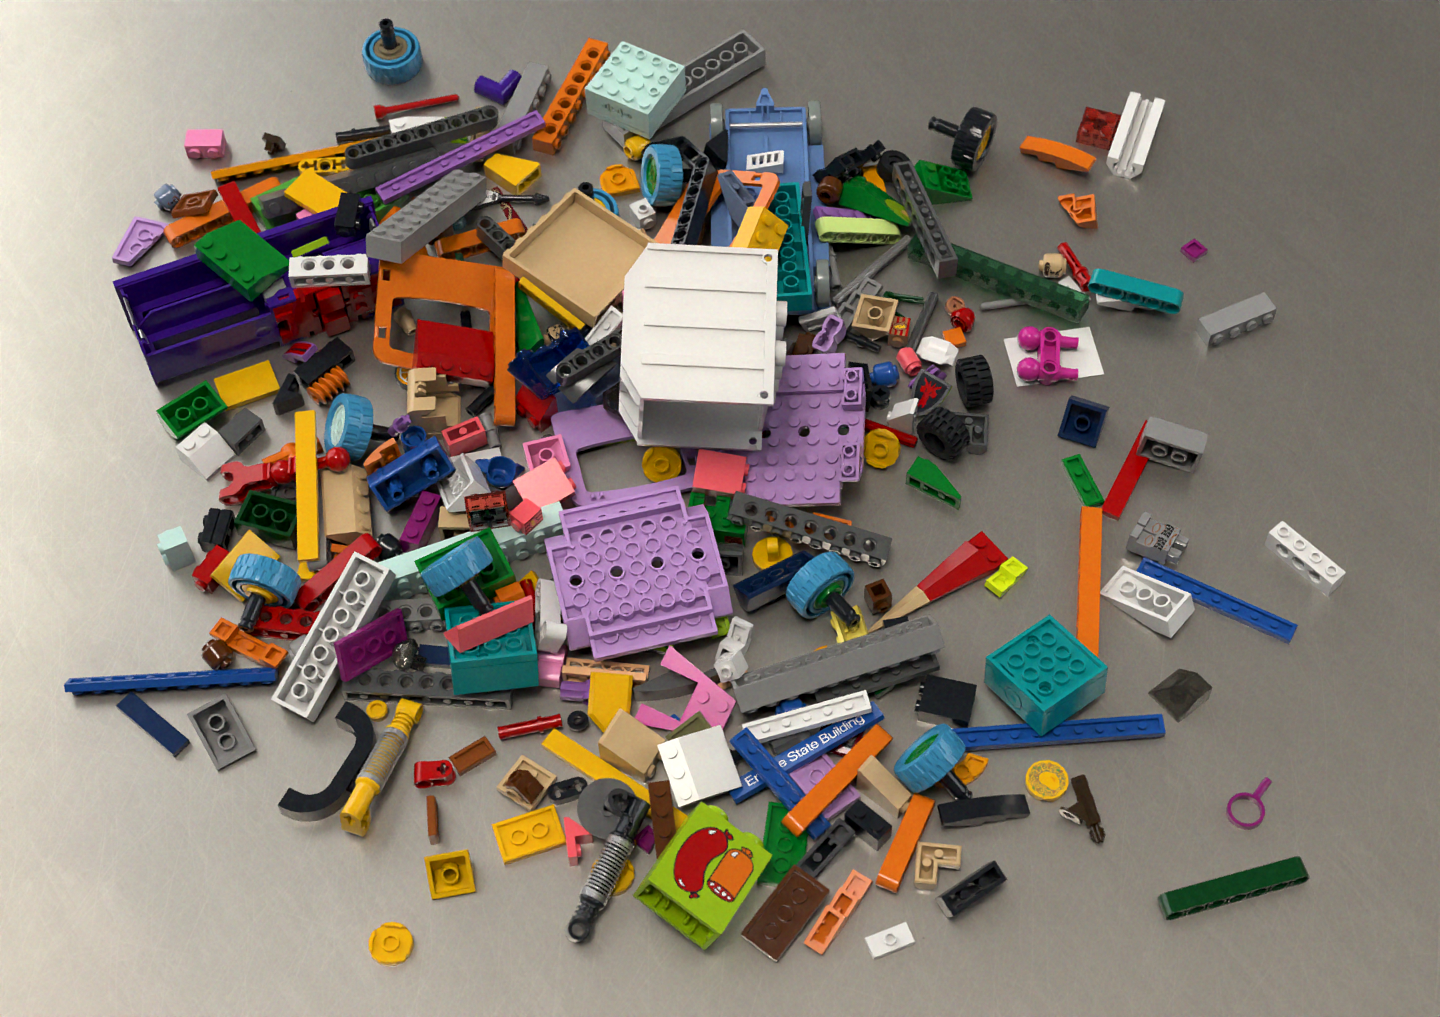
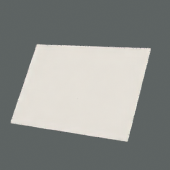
[1004,327,1104,387]

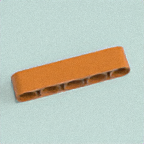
[434,218,526,260]
[875,793,936,893]

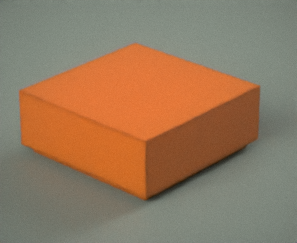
[942,327,966,348]

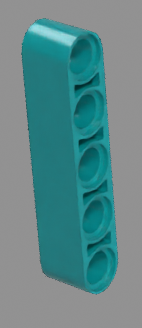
[1088,268,1184,314]

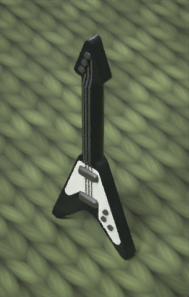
[468,189,550,212]

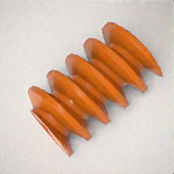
[306,365,351,405]

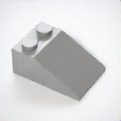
[187,694,256,770]

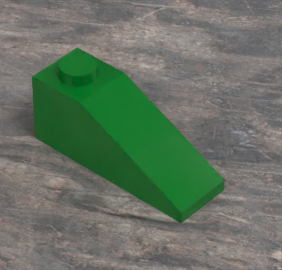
[906,456,961,510]

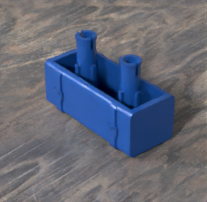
[366,436,455,512]

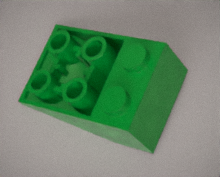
[914,160,973,205]

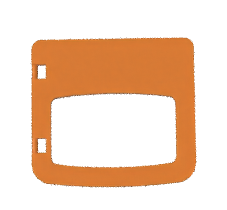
[373,254,503,376]

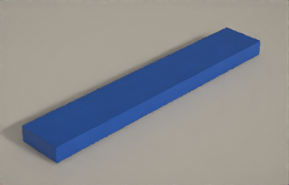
[729,727,832,840]

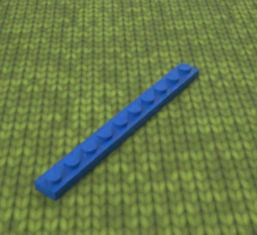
[64,667,279,695]
[952,714,1166,751]

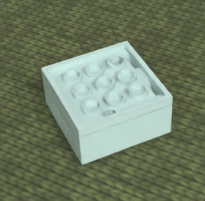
[585,41,686,139]

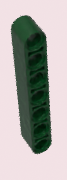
[1157,856,1310,920]

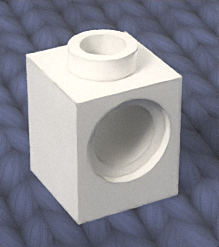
[714,649,748,683]

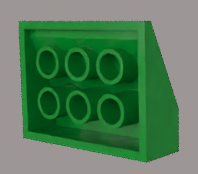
[193,220,289,302]
[414,527,516,621]

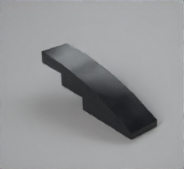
[937,794,1030,826]

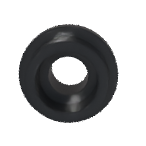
[567,711,589,732]

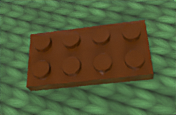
[740,864,830,963]

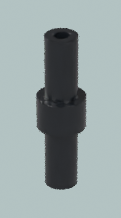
[844,331,881,353]

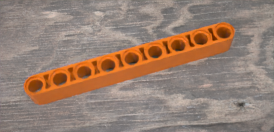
[494,268,515,427]
[1076,506,1102,657]

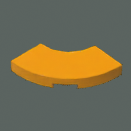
[935,753,989,788]

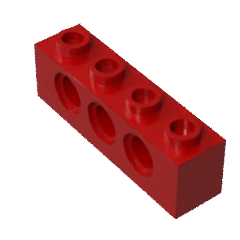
[245,605,320,641]

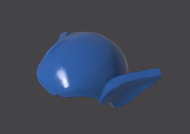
[475,456,525,488]

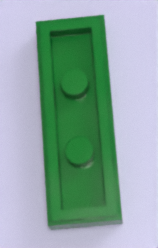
[1061,454,1105,507]

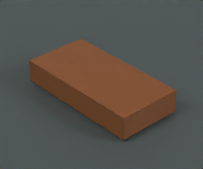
[448,736,497,776]
[426,795,439,845]

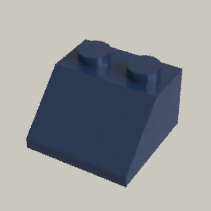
[1058,395,1110,448]

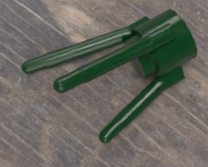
[883,291,925,317]

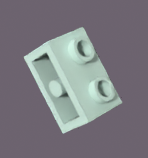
[157,526,196,572]

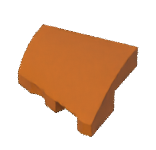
[1058,193,1098,229]

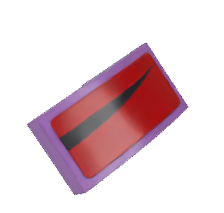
[282,341,318,363]

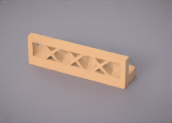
[562,657,650,689]

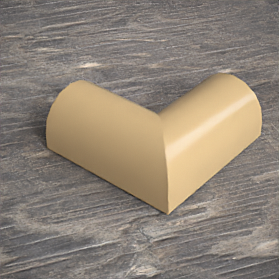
[914,841,962,890]

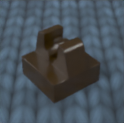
[262,132,286,156]

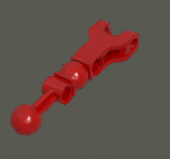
[219,447,351,506]

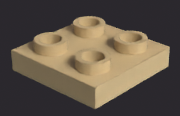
[496,755,557,812]

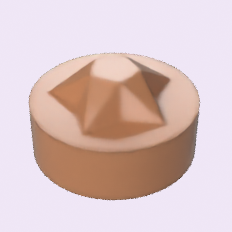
[945,296,965,315]

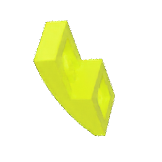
[984,556,1028,597]

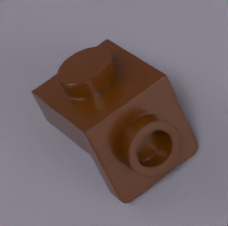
[791,332,816,355]
[505,769,544,804]

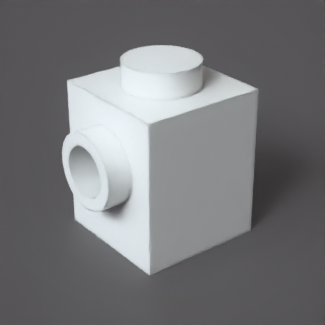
[629,198,657,230]

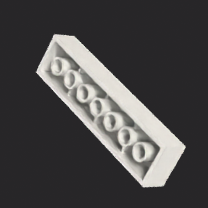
[271,551,396,722]

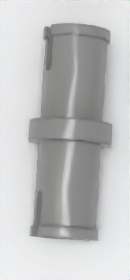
[479,412,502,449]

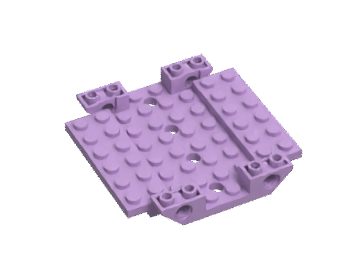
[704,353,866,507]
[544,485,733,662]

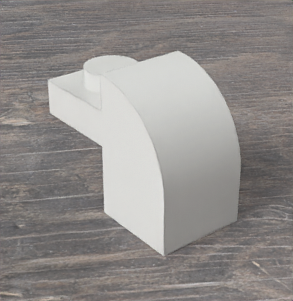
[715,616,754,661]

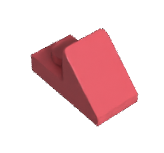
[564,817,593,866]

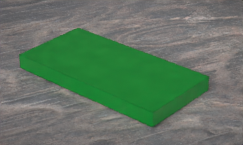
[757,802,809,887]

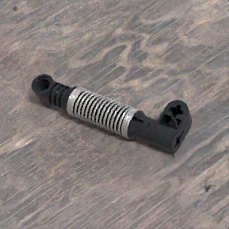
[565,788,651,943]

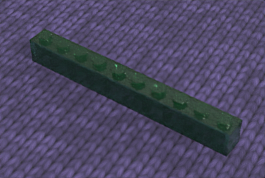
[907,233,1090,324]

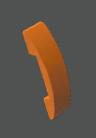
[209,617,289,669]

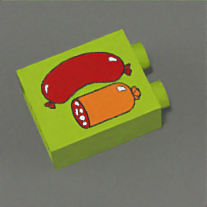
[632,801,772,950]

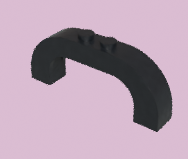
[278,701,377,822]

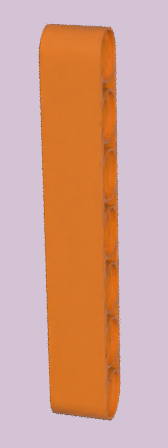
[163,177,281,248]
[781,723,893,837]

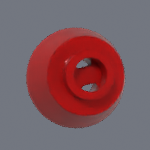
[950,307,975,332]

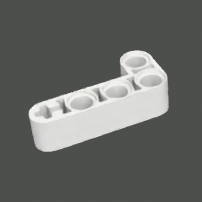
[535,578,567,653]

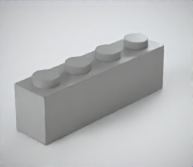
[1196,292,1277,347]

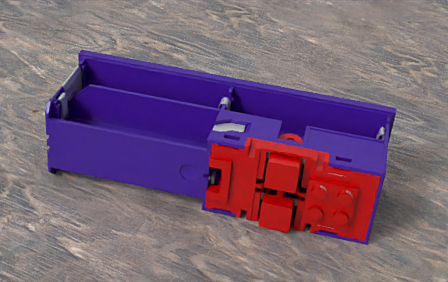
[112,196,405,386]

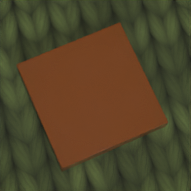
[171,189,218,219]

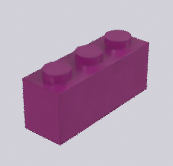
[399,491,443,553]

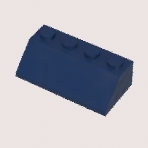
[732,550,815,612]

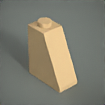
[856,755,912,819]

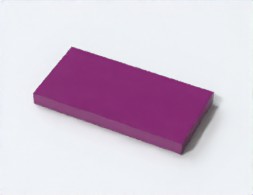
[334,608,409,682]

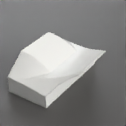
[916,336,959,369]

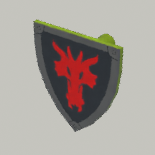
[911,368,952,417]

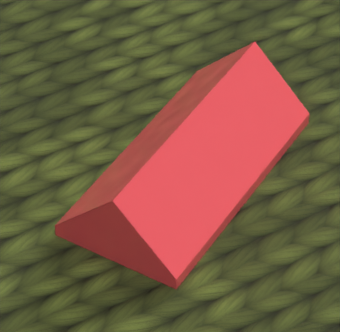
[443,595,534,653]

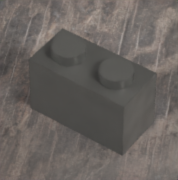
[218,408,265,456]

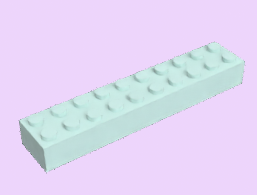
[378,501,564,601]

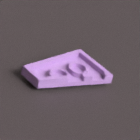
[112,216,169,267]

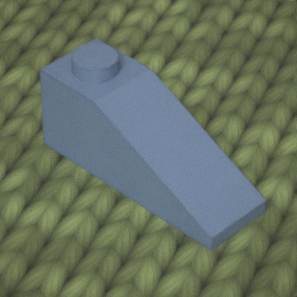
[717,170,756,228]

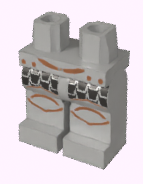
[1126,511,1189,565]

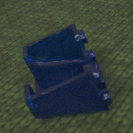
[507,327,590,400]

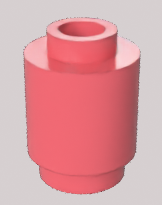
[896,347,922,376]

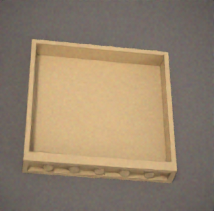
[502,187,658,328]

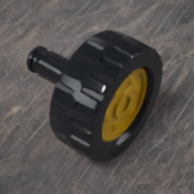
[928,107,997,171]

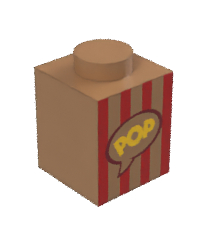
[888,316,911,348]

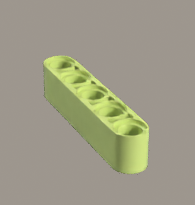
[814,216,902,245]

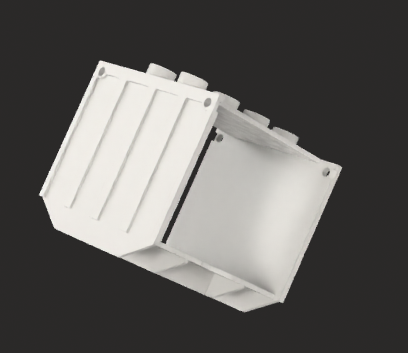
[619,243,787,452]

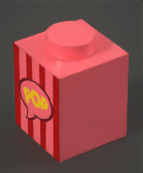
[509,498,543,535]

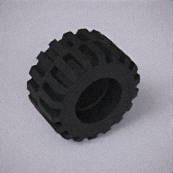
[955,355,994,407]
[916,407,970,460]

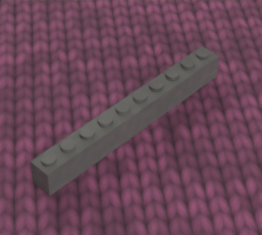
[258,147,439,219]

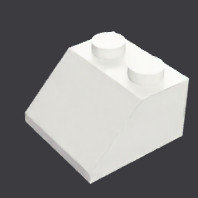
[176,422,236,481]

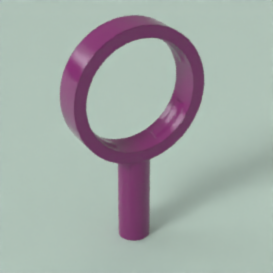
[1226,777,1272,830]

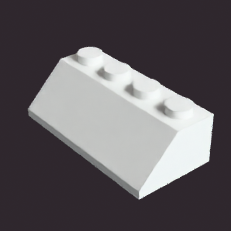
[436,452,491,512]

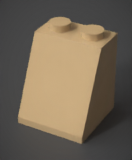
[598,708,666,783]

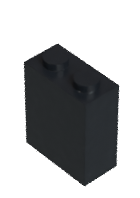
[914,674,977,728]

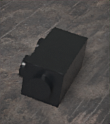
[334,192,364,237]

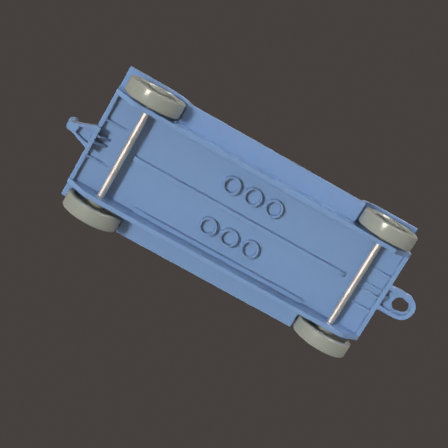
[709,88,830,332]

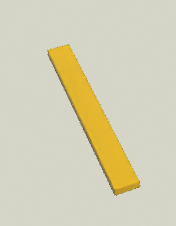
[295,410,320,563]
[541,728,688,831]

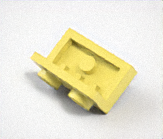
[830,605,869,643]

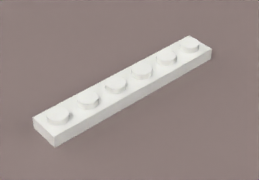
[742,690,872,743]

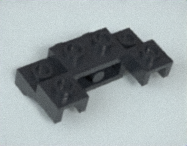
[813,140,886,183]

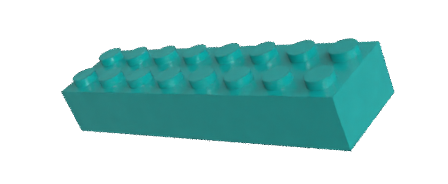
[761,182,812,311]

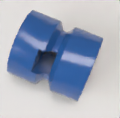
[401,425,428,453]

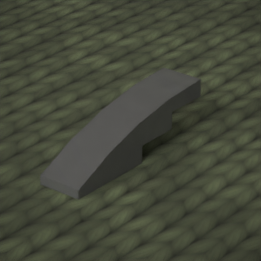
[633,668,720,702]

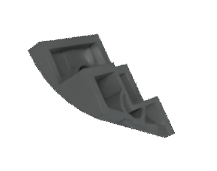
[546,348,618,404]

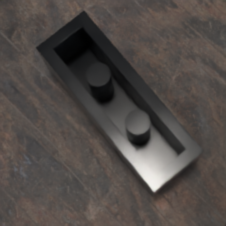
[293,337,355,390]
[935,860,1007,918]

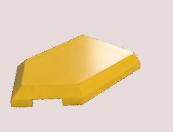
[587,672,633,734]

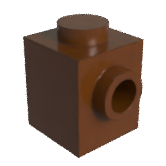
[864,578,892,614]

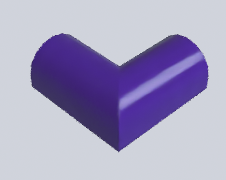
[474,70,522,106]

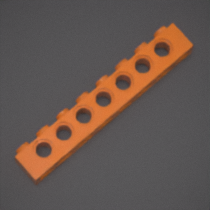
[532,38,611,156]

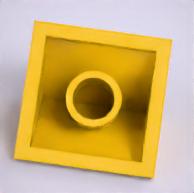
[424,849,476,899]

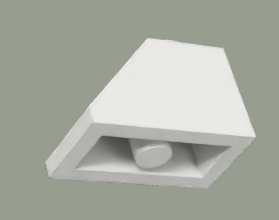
[886,398,919,435]

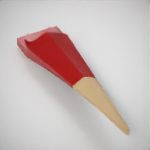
[868,531,1008,633]

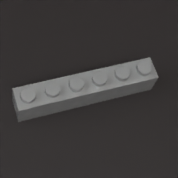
[494,62,552,156]

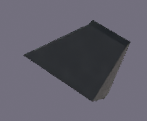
[703,130,728,170]

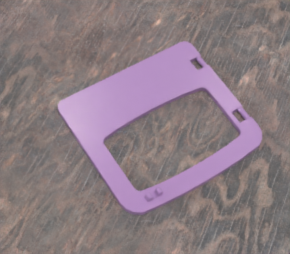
[551,402,698,507]

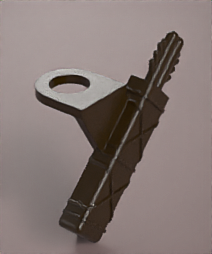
[1059,775,1106,844]

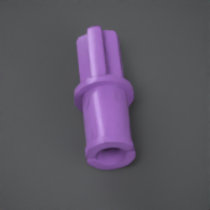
[388,414,412,437]

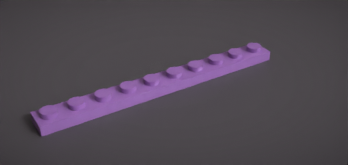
[375,110,546,205]

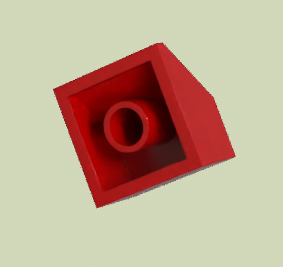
[515,374,558,433]

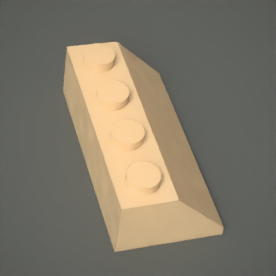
[320,464,372,545]

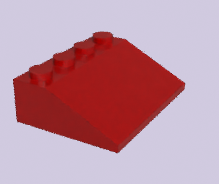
[412,319,495,388]

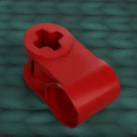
[414,760,456,789]

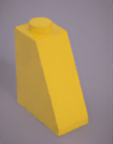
[483,154,542,195]

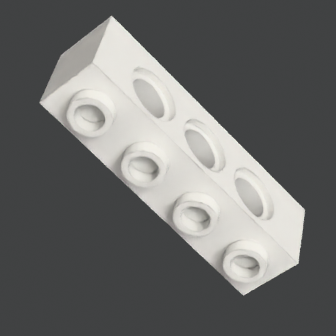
[289,254,370,288]
[1264,521,1346,597]

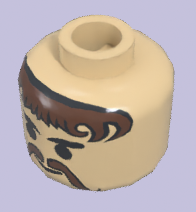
[1039,253,1066,278]

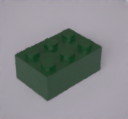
[234,490,297,549]

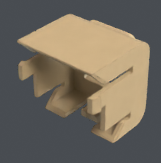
[407,367,461,440]

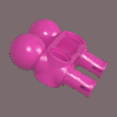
[1017,326,1079,385]

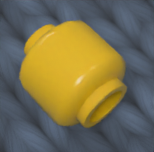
[623,135,651,161]

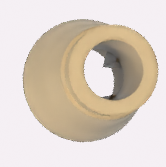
[394,307,416,336]

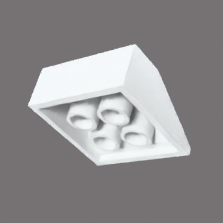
[657,725,742,809]

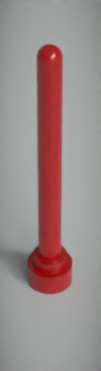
[373,94,459,120]

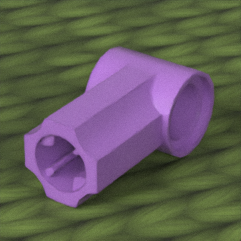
[560,679,590,705]

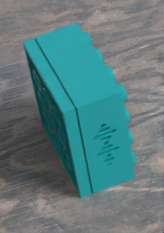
[444,601,539,695]
[984,614,1108,736]

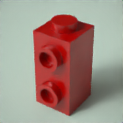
[192,545,229,594]

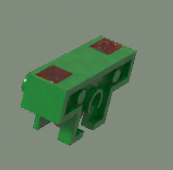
[688,492,748,547]

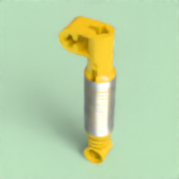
[340,698,423,837]

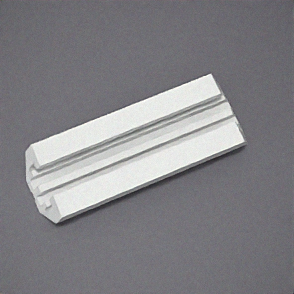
[1106,91,1166,180]

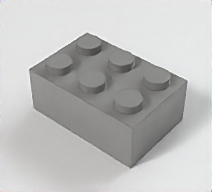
[1136,416,1208,473]

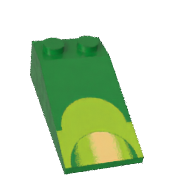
[839,176,912,227]

